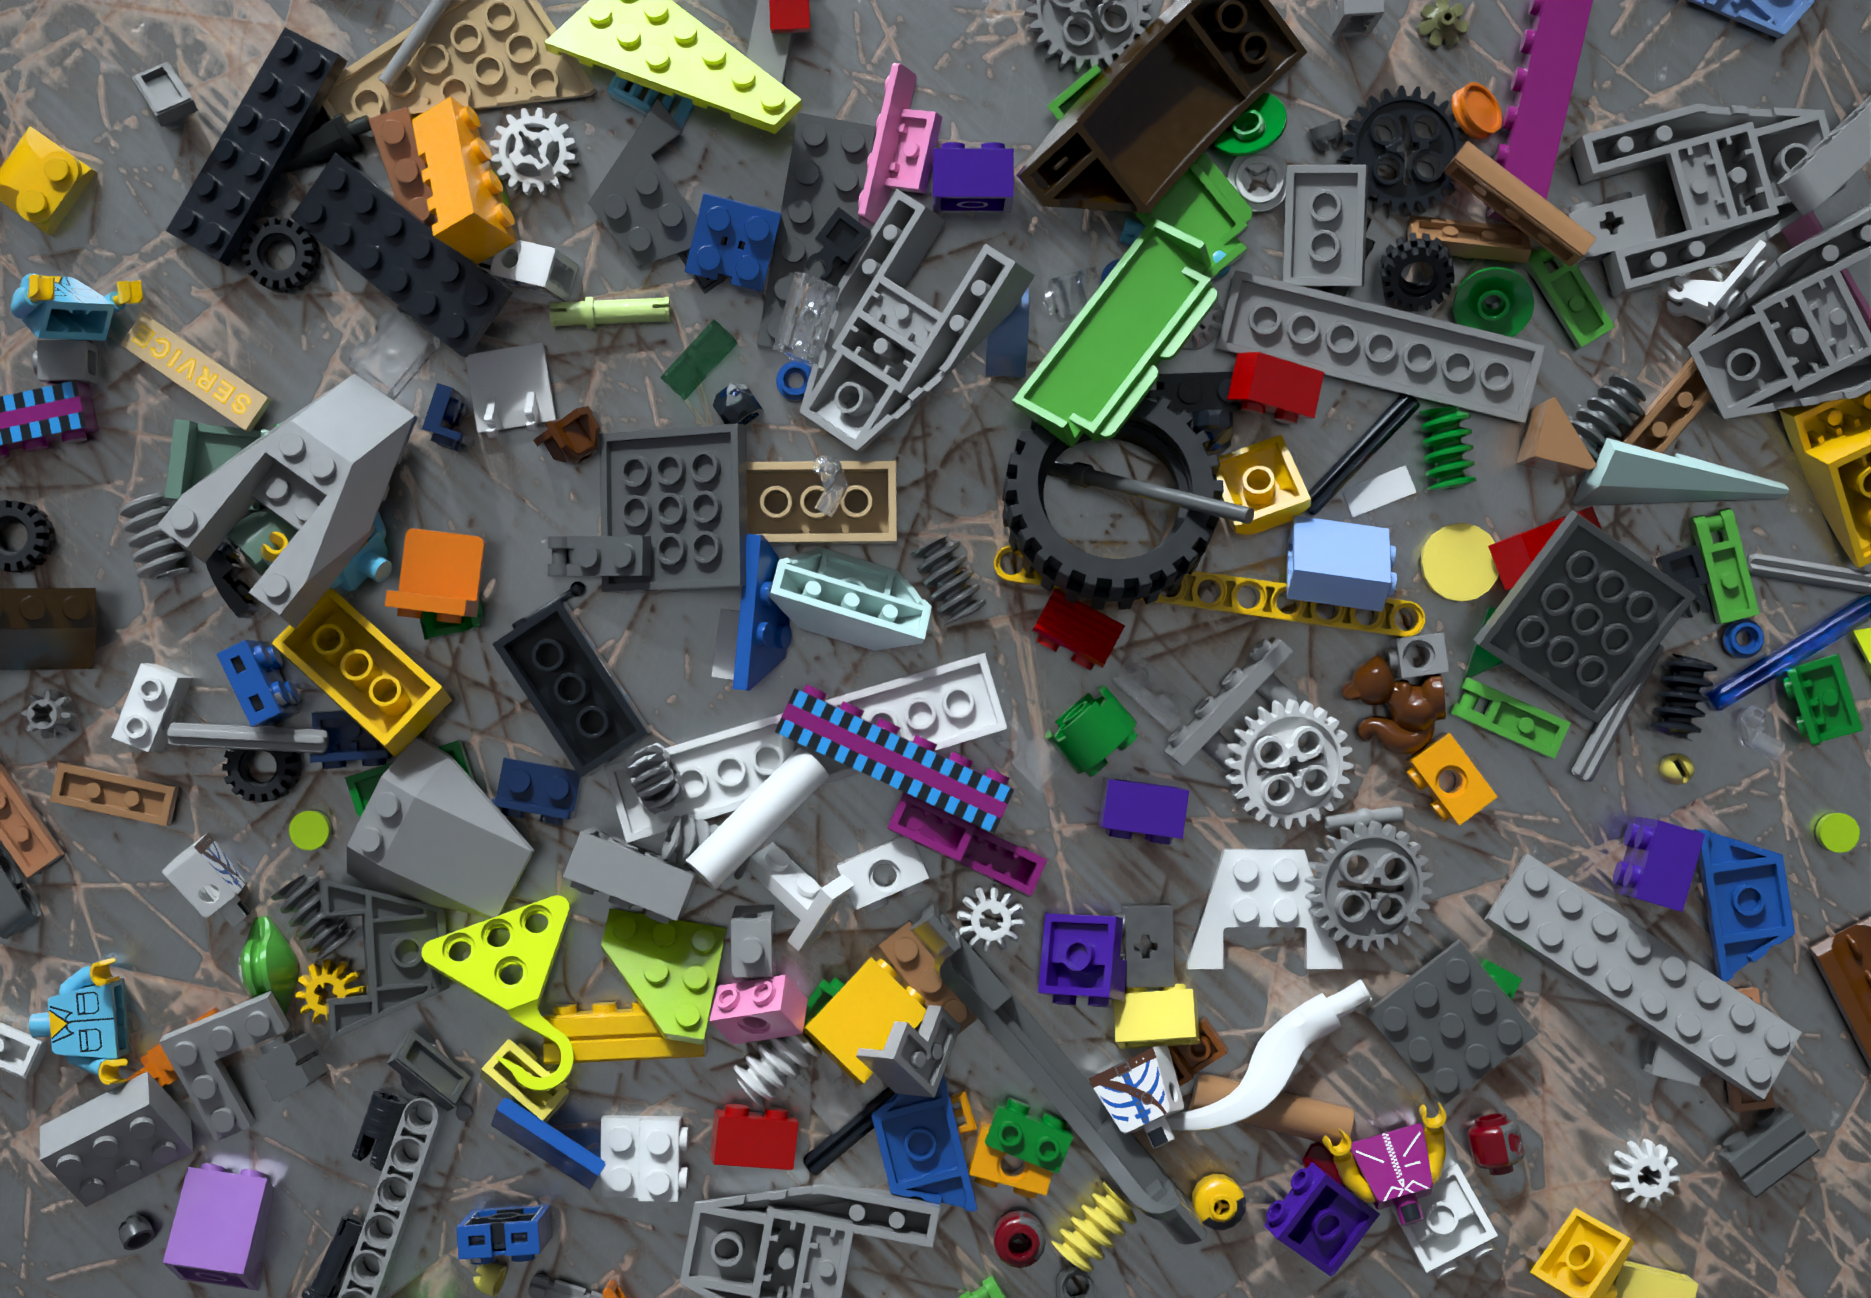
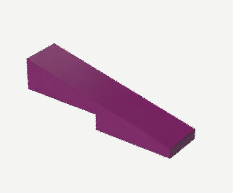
[887,792,1047,897]

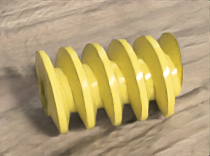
[1051,1180,1137,1273]

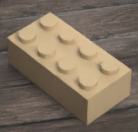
[746,461,898,545]

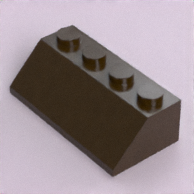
[0,588,96,671]

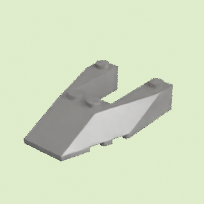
[1570,104,1846,297]
[800,189,1035,453]
[1687,204,1871,419]
[157,374,417,629]
[680,1184,940,1298]

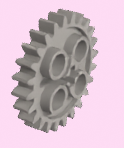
[1024,0,1153,73]
[1305,821,1433,951]

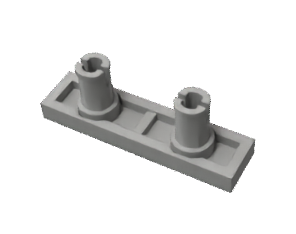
[1164,637,1297,771]

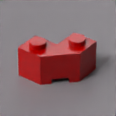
[1488,506,1602,590]

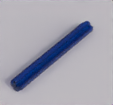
[1706,595,1871,711]

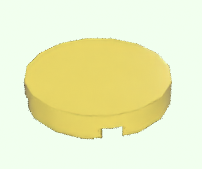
[1421,523,1499,602]

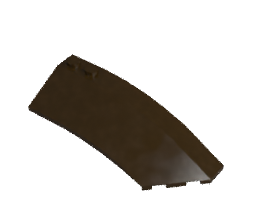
[1017,0,1307,214]

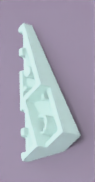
[1573,438,1789,506]

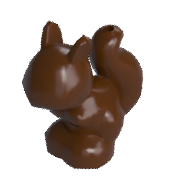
[1341,656,1446,755]

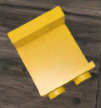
[803,957,927,1086]

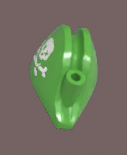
[238,916,299,1016]

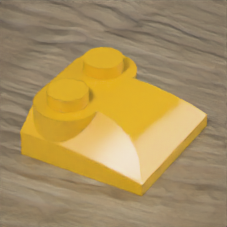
[0,126,96,236]
[1216,434,1311,535]
[1530,1208,1635,1298]

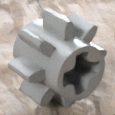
[21,689,77,739]

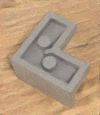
[856,1005,961,1097]

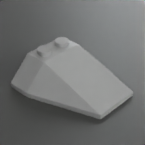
[347,736,534,918]

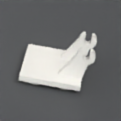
[1667,240,1767,329]
[465,342,557,439]

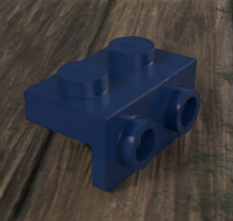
[310,710,393,769]

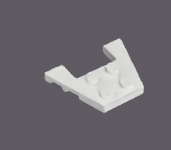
[1186,849,1343,969]

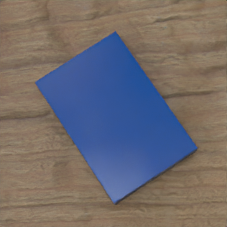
[491,1098,606,1190]

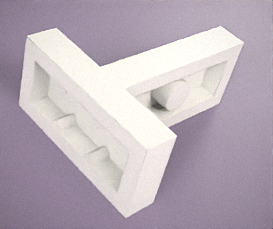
[746,842,855,952]

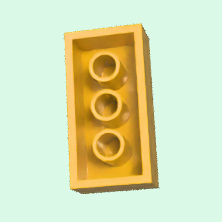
[272,589,452,758]

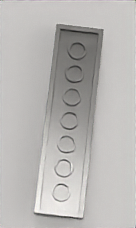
[1216,270,1545,423]
[1484,853,1802,1101]

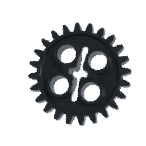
[1339,85,1466,217]

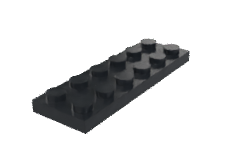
[166,27,348,266]
[291,153,513,358]

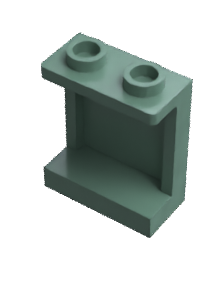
[165,419,270,511]

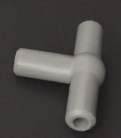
[1324,806,1404,832]

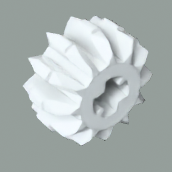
[957,885,1025,953]
[1609,1139,1681,1209]

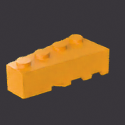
[412,96,517,264]

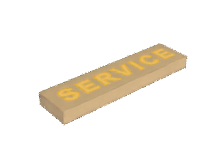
[120,312,272,433]

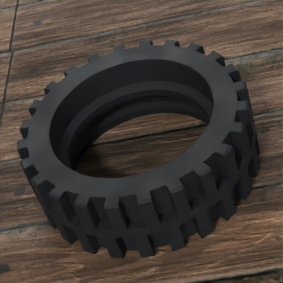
[1002,395,1224,610]

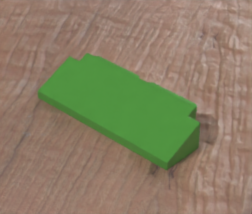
[1047,65,1252,280]
[1012,218,1218,448]

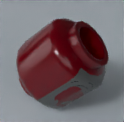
[1467,1113,1525,1175]
[993,1211,1046,1268]

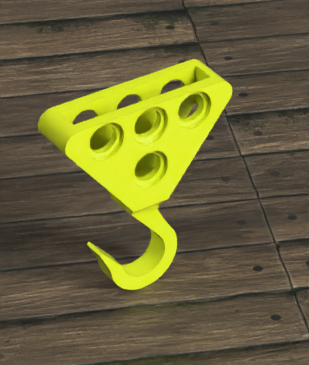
[421,895,574,1092]

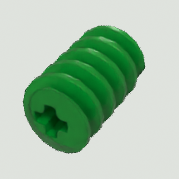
[1419,407,1477,491]

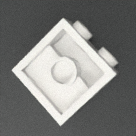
[600,1115,689,1202]
[1390,1164,1498,1279]

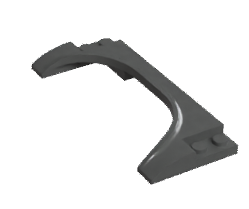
[909,902,1208,1245]

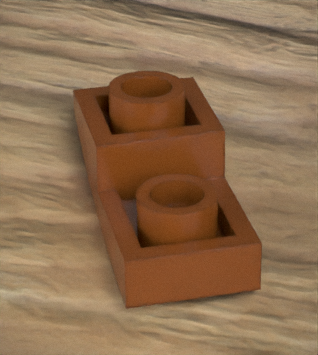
[1168,1017,1228,1087]

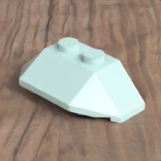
[769,547,932,651]

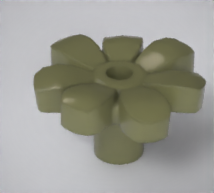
[1417,0,1469,48]

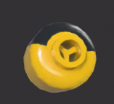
[1192,1174,1246,1230]

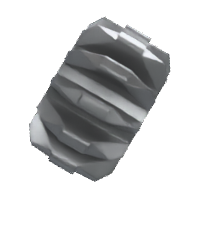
[626,743,686,814]

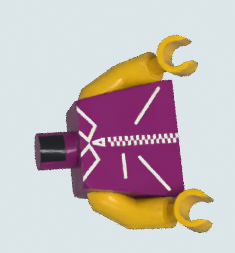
[1323,1102,1447,1226]

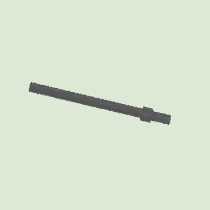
[1047,460,1254,524]

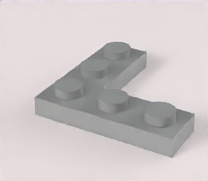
[159,991,290,1142]

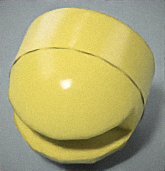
[1659,753,1695,785]
[473,1262,507,1297]

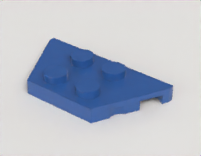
[733,534,792,691]
[1694,828,1795,982]
[872,1073,978,1212]

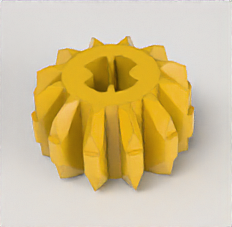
[295,958,366,1025]

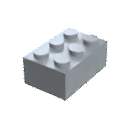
[563,827,699,924]
[40,1071,193,1207]

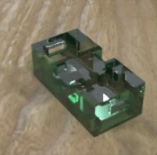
[660,319,737,401]

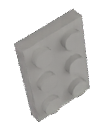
[1283,165,1369,287]

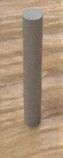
[378,0,452,89]

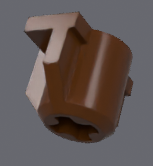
[533,406,600,465]

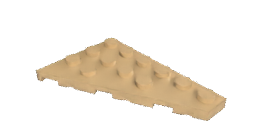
[322,0,597,122]

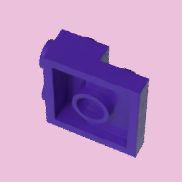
[1038,913,1127,1008]
[1264,1162,1380,1277]

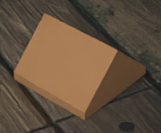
[1516,397,1597,477]

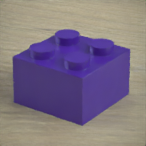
[933,142,1014,213]
[1097,777,1189,845]
[1613,817,1705,912]

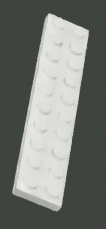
[604,653,1007,843]

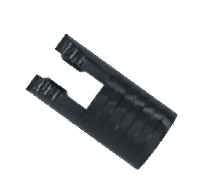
[352,1091,407,1171]

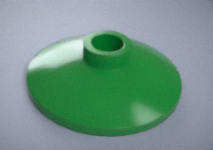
[1213,92,1287,156]
[1453,267,1534,337]

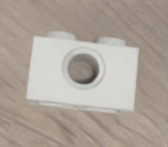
[111,663,192,752]
[837,836,929,913]

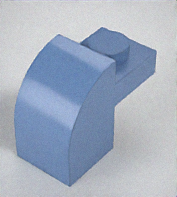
[986,288,1029,377]

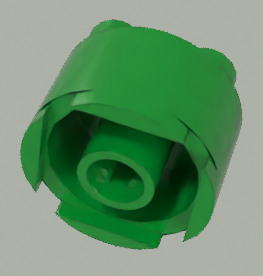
[1045,685,1138,777]

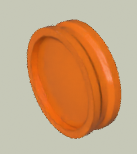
[1452,82,1502,140]

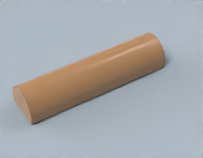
[1444,141,1596,267]
[1619,356,1712,454]
[1188,1071,1354,1146]

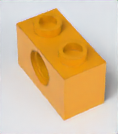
[1404,732,1497,826]
[968,1122,1053,1198]

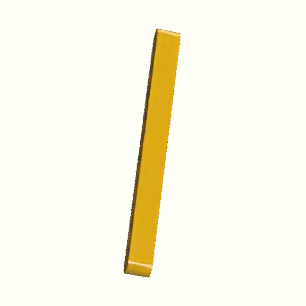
[993,546,1425,638]

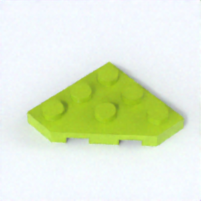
[601,908,727,1045]

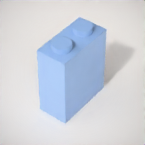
[1287,515,1397,612]

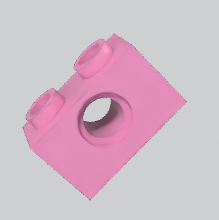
[709,975,808,1045]

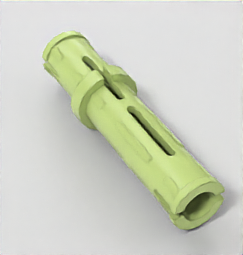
[549,297,671,329]

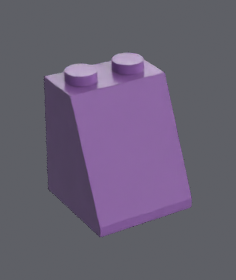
[163,1163,274,1291]

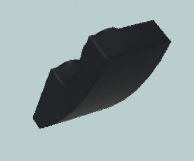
[205,540,260,619]

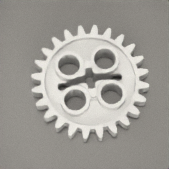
[1224,699,1354,829]

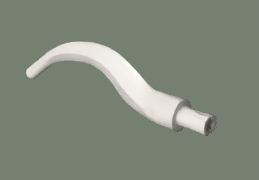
[1166,979,1373,1131]

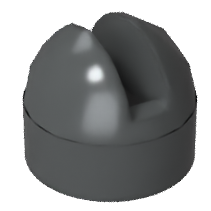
[1309,119,1343,152]
[119,1215,155,1250]

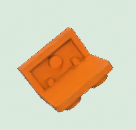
[385,528,486,624]

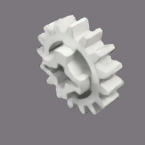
[490,107,578,196]

